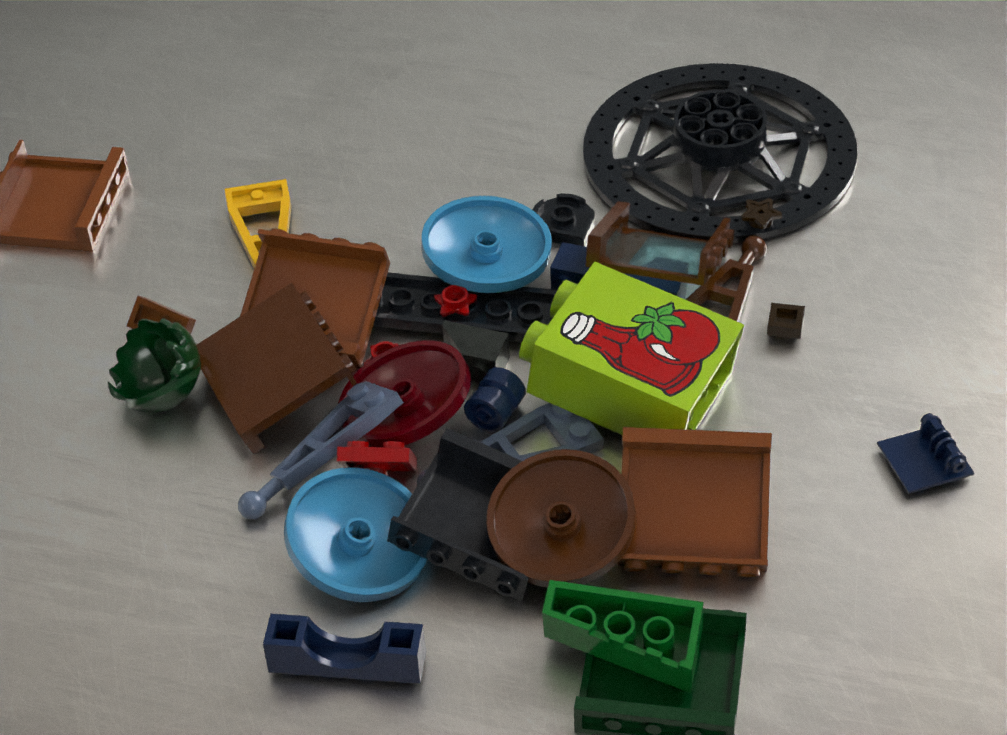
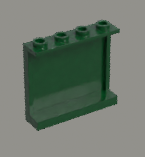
[574,608,747,735]

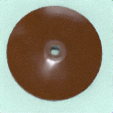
[487,449,636,588]

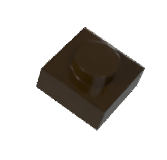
[767,303,805,339]

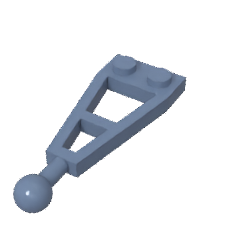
[238,381,404,520]
[416,403,604,485]

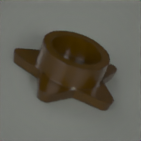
[741,198,783,229]

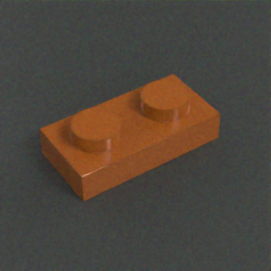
[127,296,196,334]

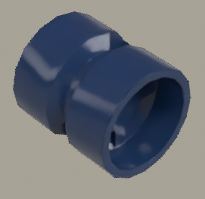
[464,367,526,433]

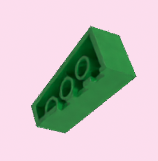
[542,580,704,693]

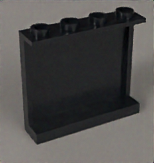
[387,428,531,602]

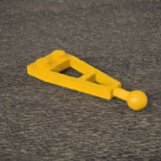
[225,179,291,268]

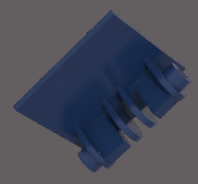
[877,413,974,494]

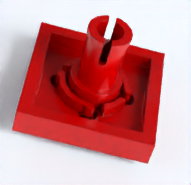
[337,441,417,476]

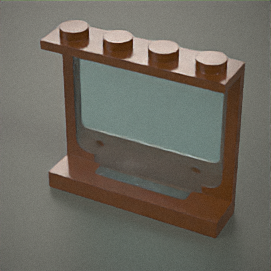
[585,201,734,286]

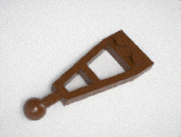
[685,236,767,322]

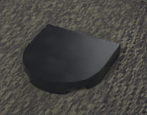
[532,193,595,247]

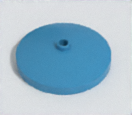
[421,196,552,293]
[284,467,427,602]

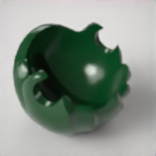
[107,318,201,413]

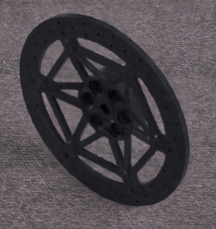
[583,63,857,243]

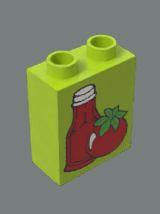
[519,262,744,435]

